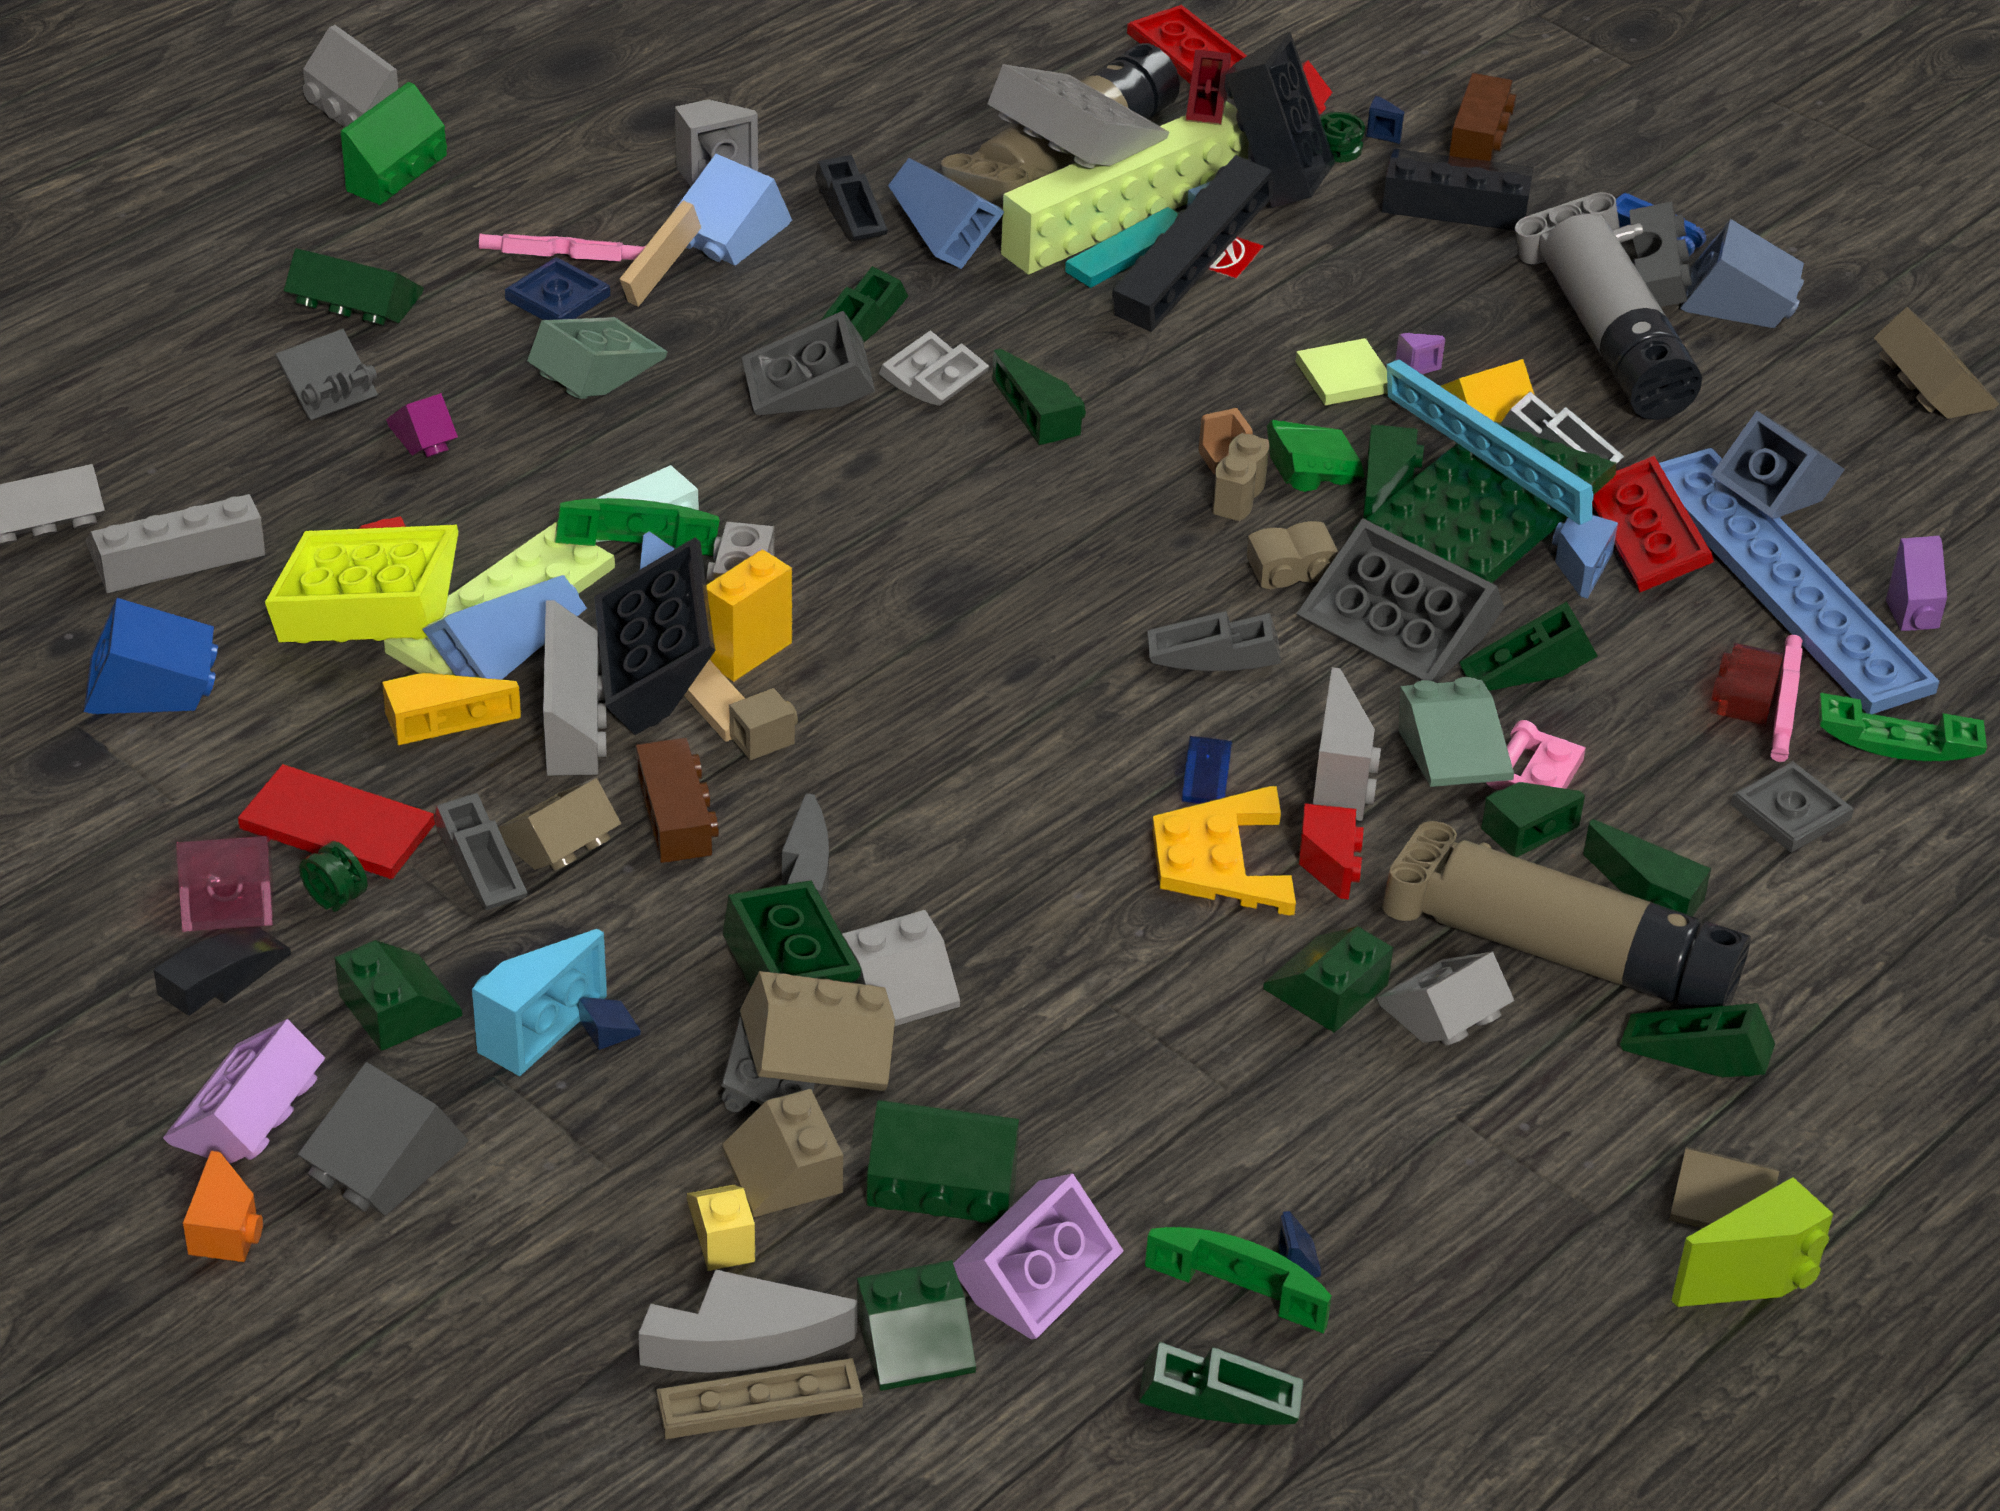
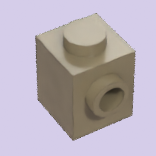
[729,688,798,761]

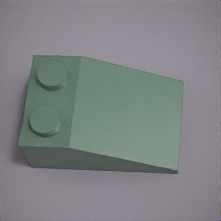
[527,317,668,399]
[1399,677,1514,787]

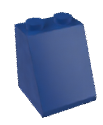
[84,598,218,714]

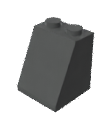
[298,1062,469,1216]

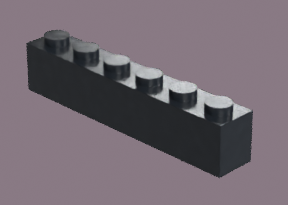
[1112,155,1273,332]

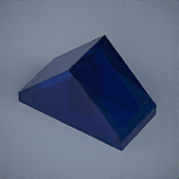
[1182,736,1233,804]

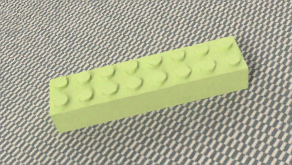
[1001,101,1249,275]

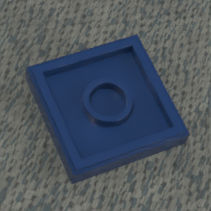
[505,257,611,320]

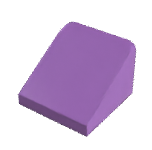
[1396,333,1445,374]

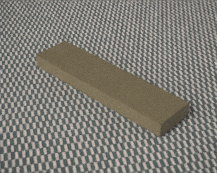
[657,1358,863,1439]

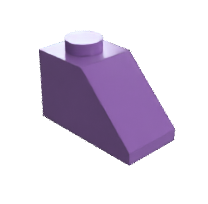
[1886,536,1947,631]

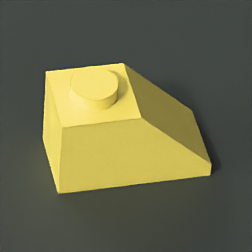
[687,1185,755,1271]

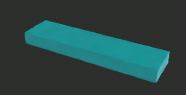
[1065,207,1179,288]

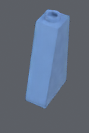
[888,158,1004,269]
[423,575,587,680]

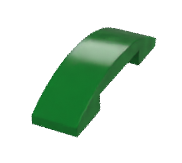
[554,498,720,556]
[1818,693,1987,761]
[1145,1227,1332,1334]

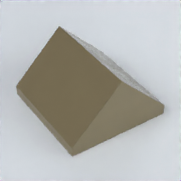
[1669,1147,1780,1228]

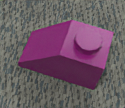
[386,393,458,458]

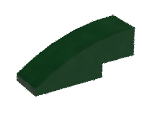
[820,266,908,343]
[1138,1342,1303,1425]

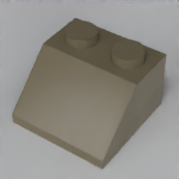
[498,778,621,871]
[722,1089,843,1218]

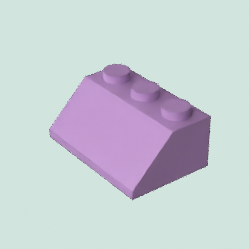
[163,1019,325,1164]
[953,1173,1124,1339]

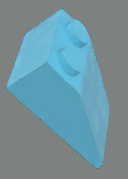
[472,929,607,1076]

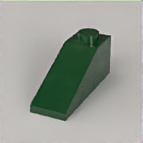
[992,348,1086,445]
[1363,424,1424,519]
[1459,601,1598,691]
[1583,819,1711,916]
[1620,1003,1775,1078]

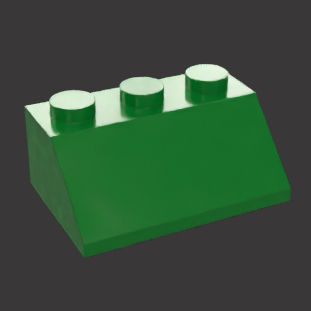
[341,82,447,205]

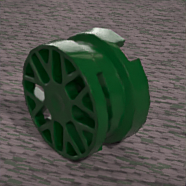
[1320,112,1365,163]
[299,841,368,912]

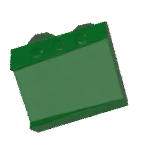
[1267,420,1365,492]

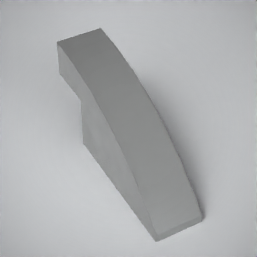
[639,1270,857,1373]

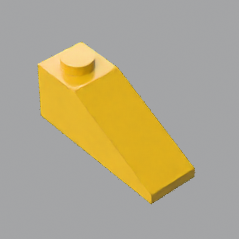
[382,673,521,745]

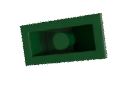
[1481,782,1585,857]

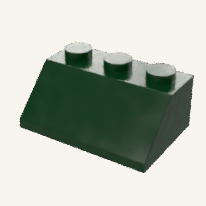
[283,248,424,326]
[723,880,861,987]
[867,1100,1019,1223]

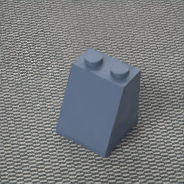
[1680,219,1804,328]
[1711,411,1845,519]

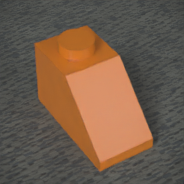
[183,1151,263,1262]

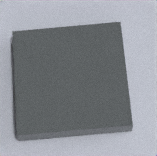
[1731,761,1854,853]

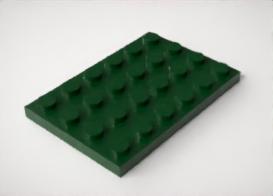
[1353,421,1616,583]

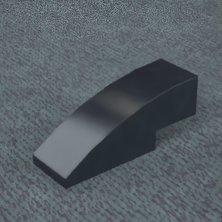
[815,155,888,241]
[153,928,291,1016]

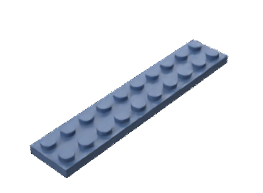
[1659,448,1939,714]

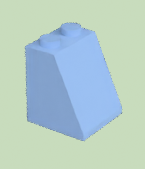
[672,154,792,265]

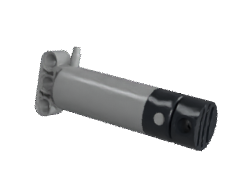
[1515,192,1702,420]

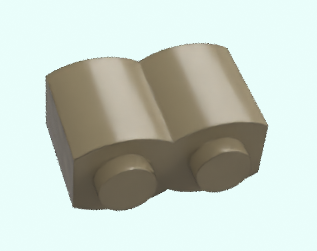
[1212,433,1269,521]
[1247,521,1339,589]

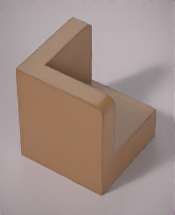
[1199,408,1253,475]

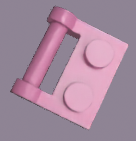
[1486,720,1586,790]

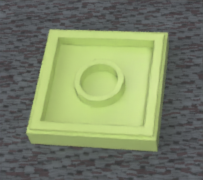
[1296,338,1388,405]

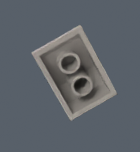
[1313,667,1381,821]

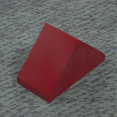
[1186,49,1231,125]

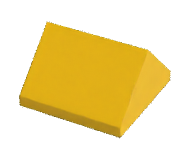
[1441,359,1534,424]

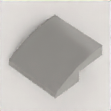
[879,330,989,406]

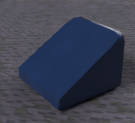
[1366,96,1405,144]
[579,998,641,1050]
[1277,1211,1321,1278]

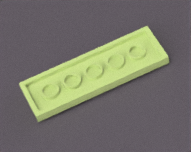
[384,522,615,676]

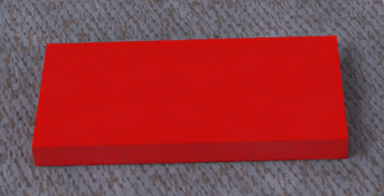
[1127,5,1247,84]
[1592,456,1714,592]
[238,764,435,879]

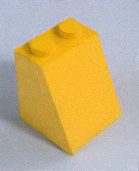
[706,549,792,682]

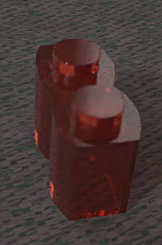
[1711,643,1783,725]

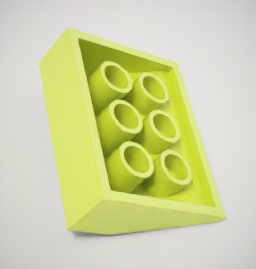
[265,525,459,643]

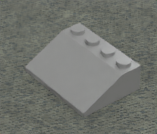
[987,64,1169,168]

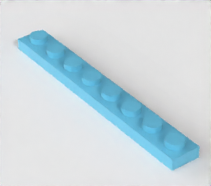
[1387,359,1594,525]

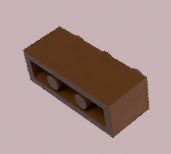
[1449,73,1517,161]
[636,738,719,863]

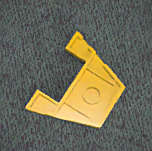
[1152,786,1296,916]

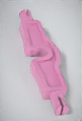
[479,234,645,261]
[1771,635,1803,762]

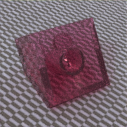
[176,836,273,932]

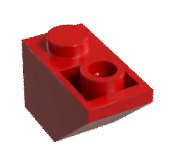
[1299,804,1364,900]

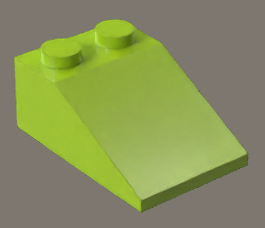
[1671,1177,1833,1307]

